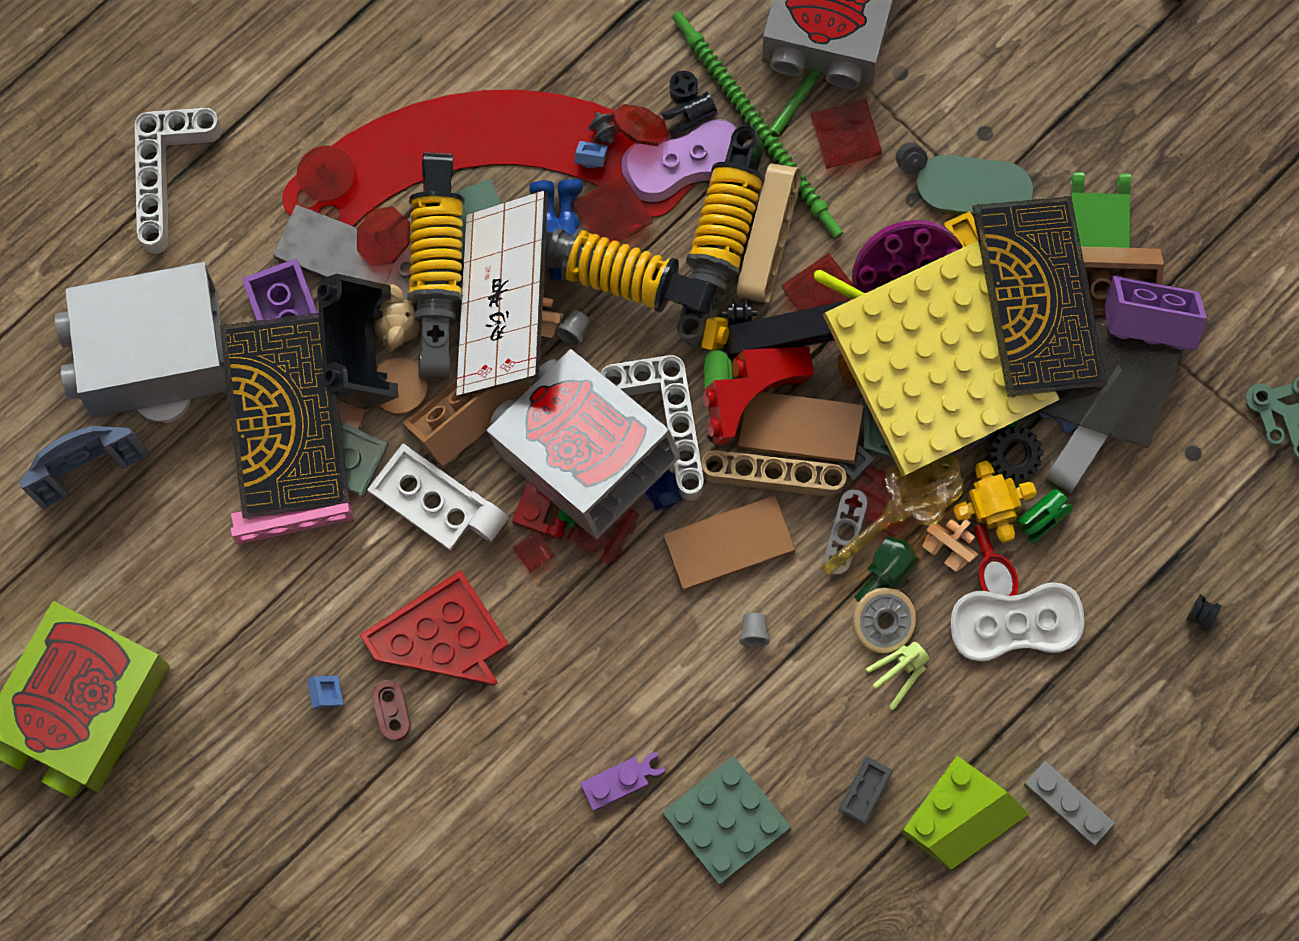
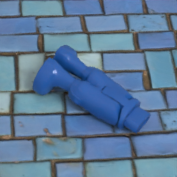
[529,179,583,280]

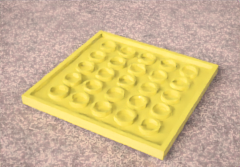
[823,240,1060,477]

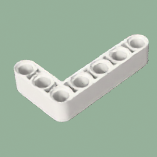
[135,108,223,254]
[601,355,704,501]

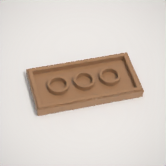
[738,392,865,464]
[663,495,796,591]

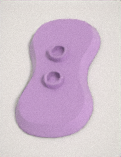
[622,119,746,202]

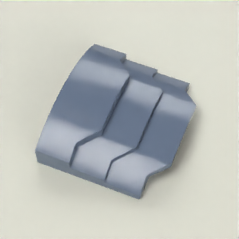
[19,426,149,510]

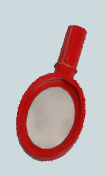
[973,524,1019,596]

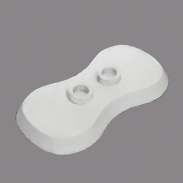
[951,583,1084,662]

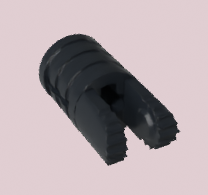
[661,91,718,136]

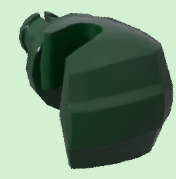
[854,536,920,602]

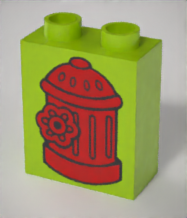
[0,601,170,799]

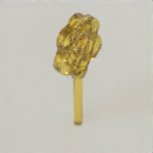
[820,453,964,576]

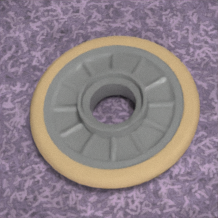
[853,588,916,653]

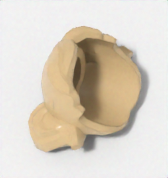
[373,284,421,352]

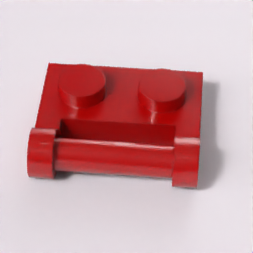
[512,481,565,540]

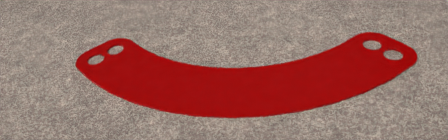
[282,90,695,227]

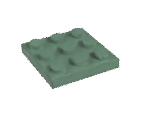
[662,755,791,886]

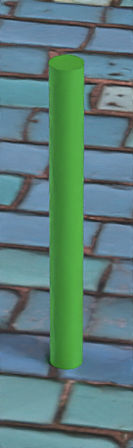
[769,69,822,136]

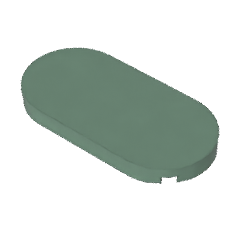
[917,155,1033,217]

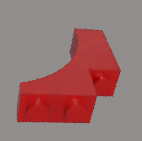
[703,347,814,446]

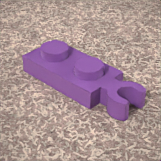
[580,752,665,812]

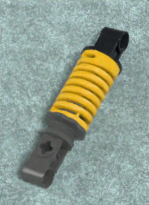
[677,125,765,348]
[407,152,465,379]
[541,227,718,315]

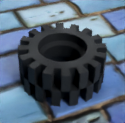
[986,426,1043,481]

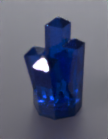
[645,469,683,512]

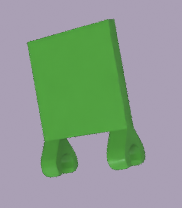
[1071,172,1131,248]

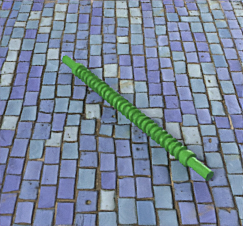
[672,11,844,239]

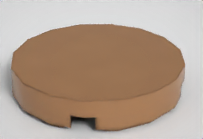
[377,357,429,416]

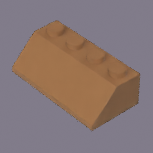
[1076,246,1165,315]
[402,378,530,467]

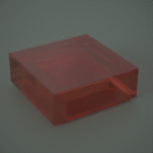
[513,531,555,573]

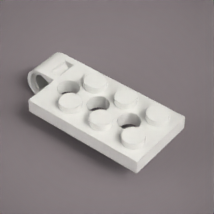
[367,444,509,551]

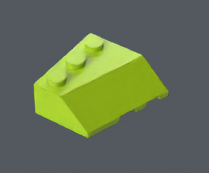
[901,756,1029,870]

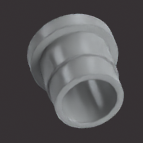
[555,310,590,347]
[739,613,770,647]

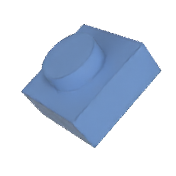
[574,141,608,168]
[307,675,344,709]

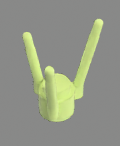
[866,642,929,710]

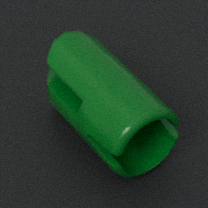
[1015,489,1073,544]

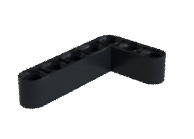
[727,301,848,359]

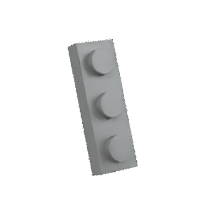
[1024,761,1115,847]

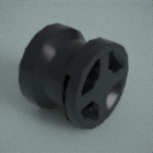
[669,70,698,105]
[1186,594,1222,632]

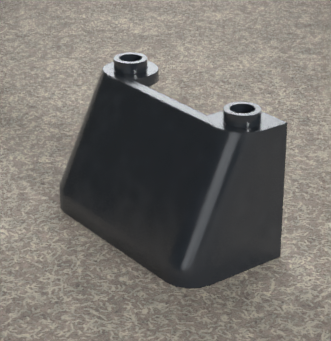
[317,273,399,409]

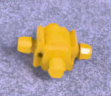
[953,461,1037,543]

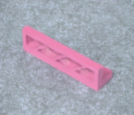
[231,489,354,544]

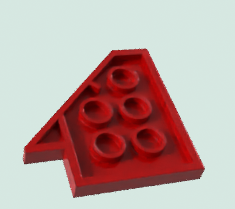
[359,570,510,686]

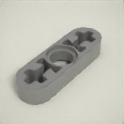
[824,489,869,574]

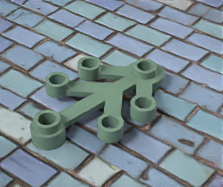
[1245,377,1299,460]

